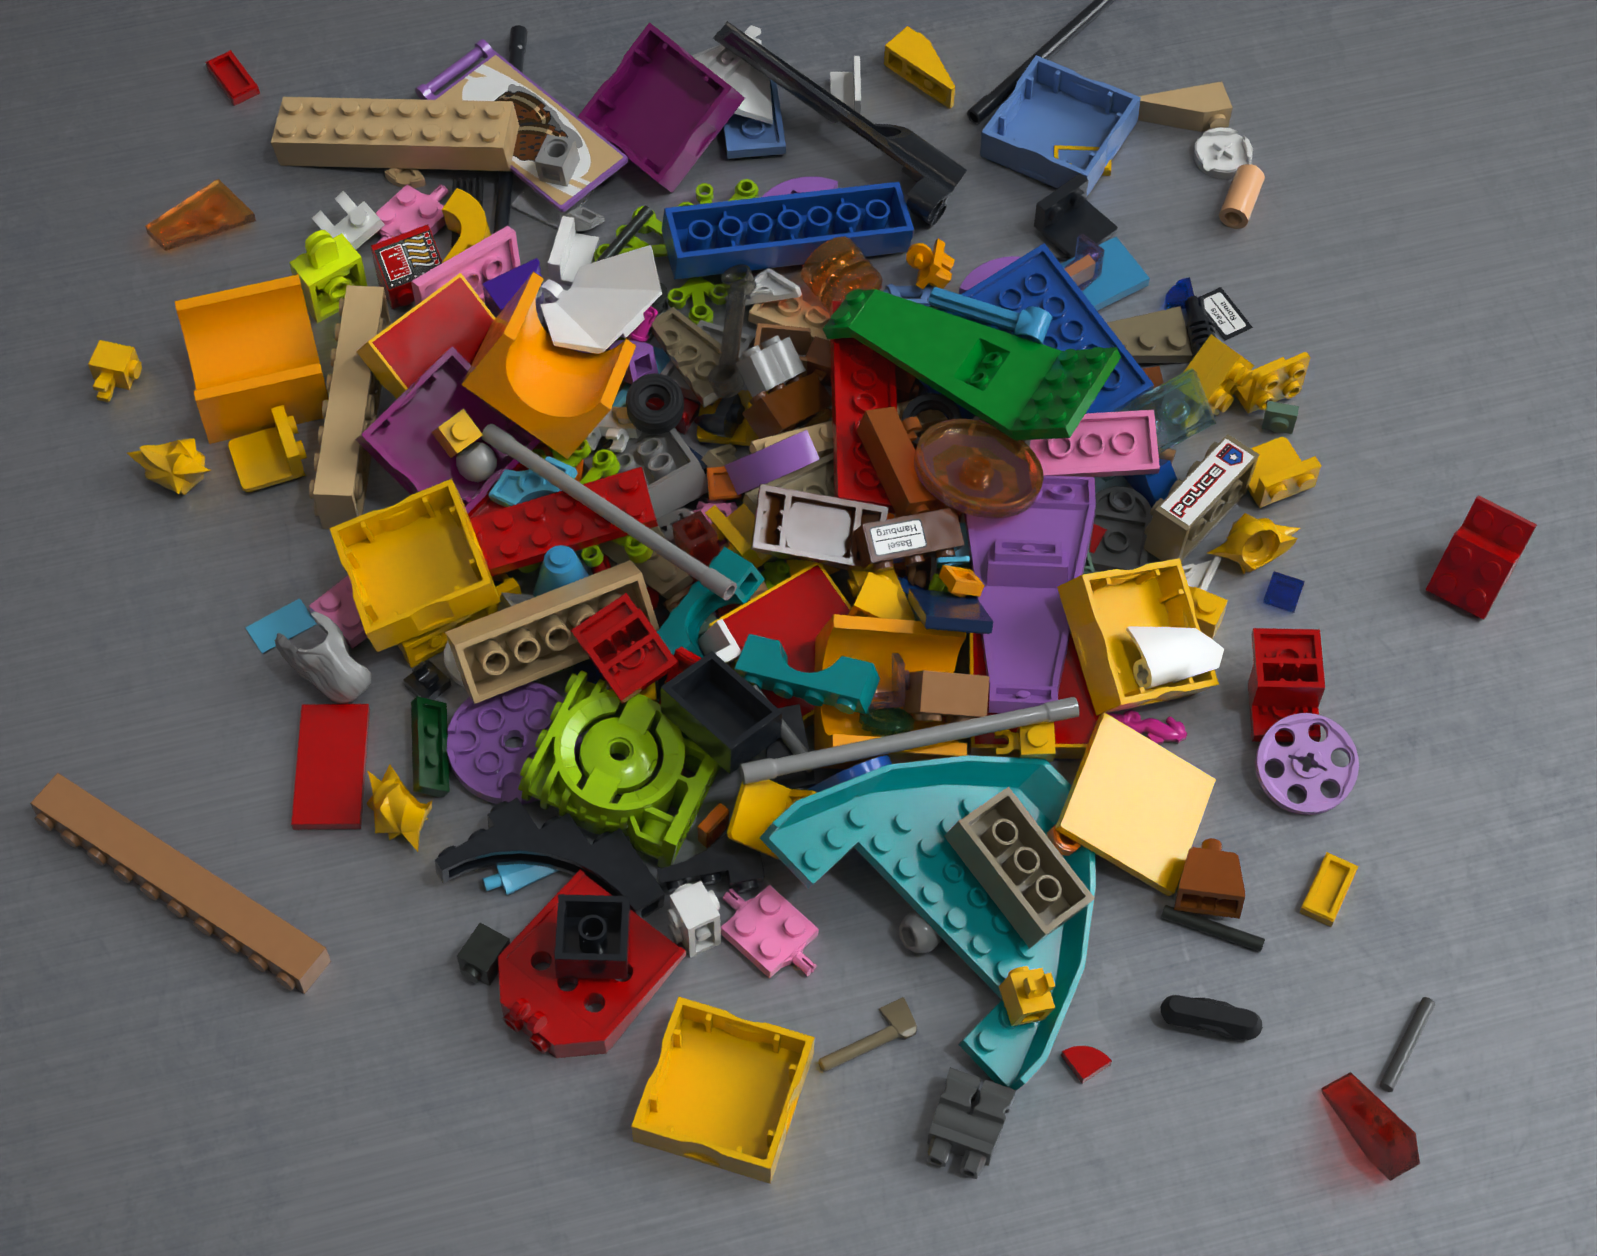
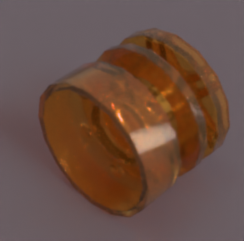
[801,236,883,314]

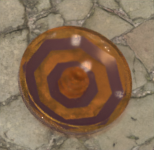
[914,419,1044,518]

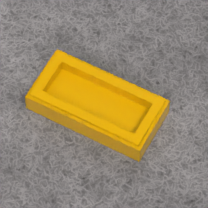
[1299,852,1359,927]

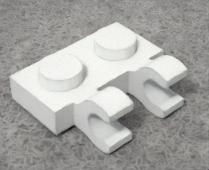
[312,191,385,250]
[581,407,642,452]

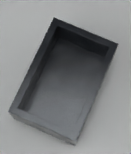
[661,651,782,774]

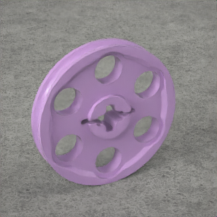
[1255,713,1359,815]

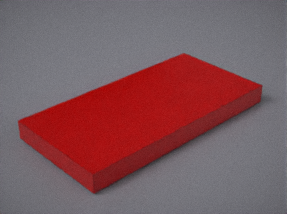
[291,704,370,830]

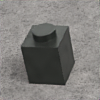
[457,923,510,986]

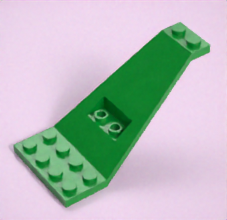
[823,289,1121,440]

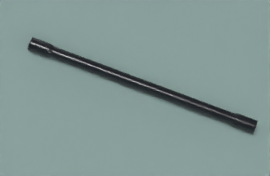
[967,0,1115,125]
[493,25,528,234]

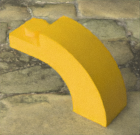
[442,188,491,263]

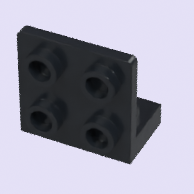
[1034,173,1118,259]

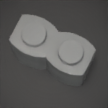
[736,335,806,397]

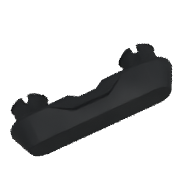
[1160,995,1263,1040]

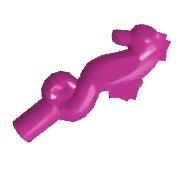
[1107,710,1187,745]

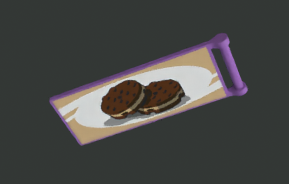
[415,39,628,213]

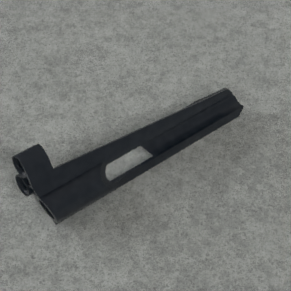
[713,21,967,227]

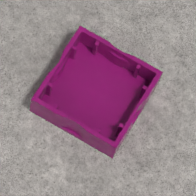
[578,22,745,193]
[355,346,541,513]

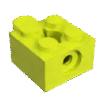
[289,230,368,324]

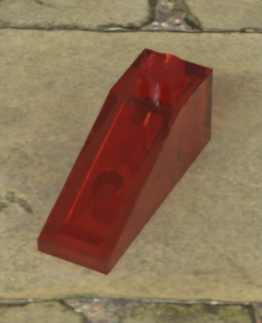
[1321,1072,1420,1181]

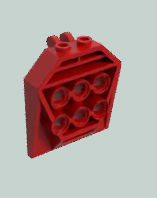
[498,870,686,1058]

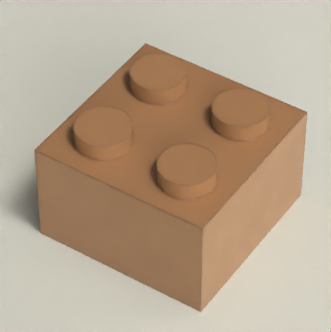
[903,670,990,724]

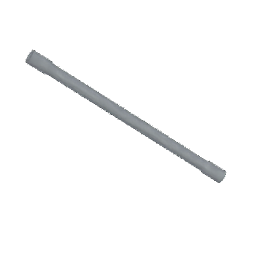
[481,424,737,600]
[740,697,1079,785]

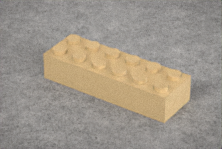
[445,560,659,704]

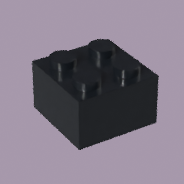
[555,894,630,979]

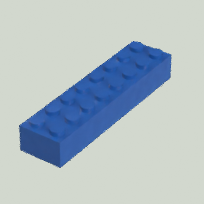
[661,182,914,280]

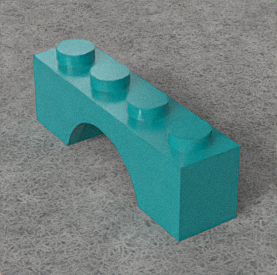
[657,547,765,658]
[734,634,880,714]

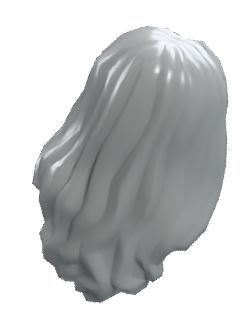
[274,611,372,704]

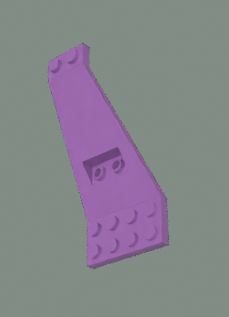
[964,472,1096,714]

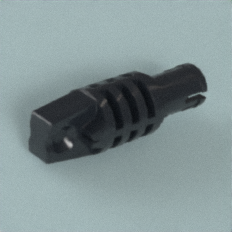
[1184,296,1217,357]

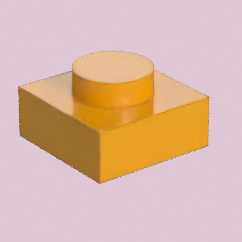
[939,565,985,597]

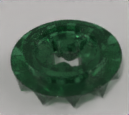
[859,705,914,737]

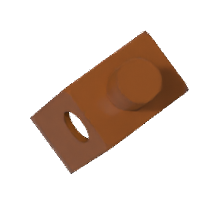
[1174,838,1245,919]

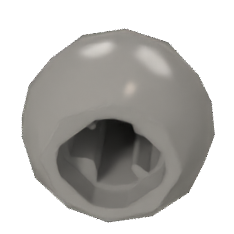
[456,442,497,482]
[899,910,942,953]

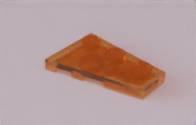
[145,179,256,251]

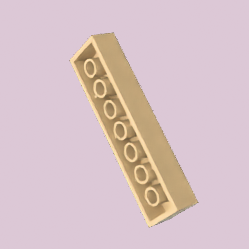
[271,97,519,171]
[309,285,391,529]

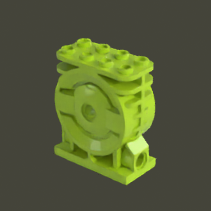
[518,670,721,868]

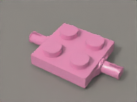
[371,184,449,251]
[721,885,819,979]

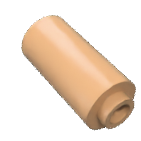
[1219,164,1265,229]

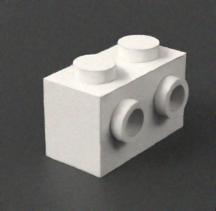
[667,881,721,958]

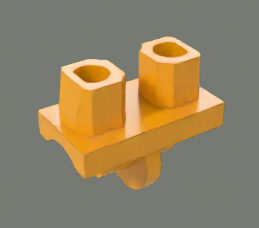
[906,238,955,290]

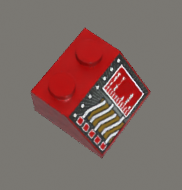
[371,224,442,309]

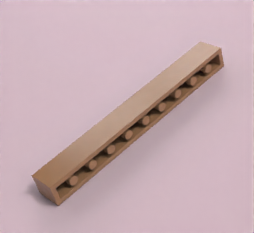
[30,773,331,994]

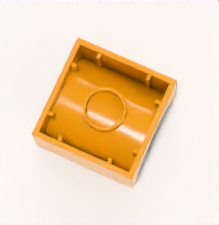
[462,271,636,460]
[174,274,328,444]
[814,614,967,770]

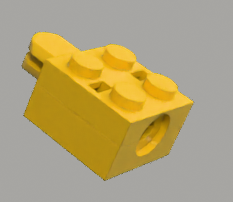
[1171,334,1255,434]

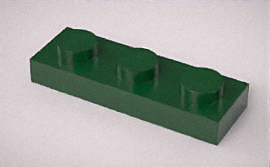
[411,696,450,798]

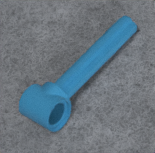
[929,287,1052,344]

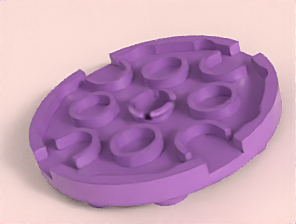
[447,682,582,805]

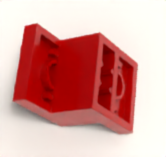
[1425,495,1537,620]
[571,593,679,704]
[1248,628,1325,742]

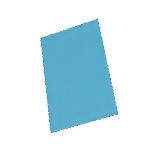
[245,598,317,654]

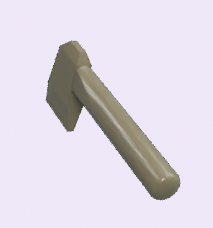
[819,997,917,1072]

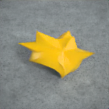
[127,438,211,495]
[1207,513,1301,574]
[367,764,432,852]

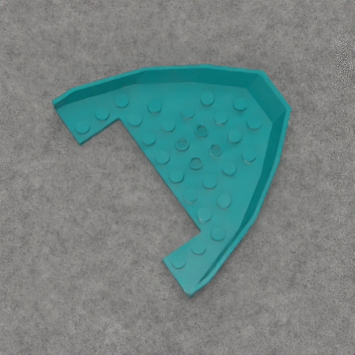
[760,755,1096,1090]

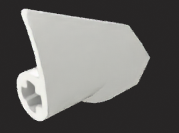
[1126,626,1224,689]

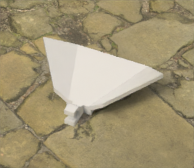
[692,25,773,124]
[540,245,662,354]

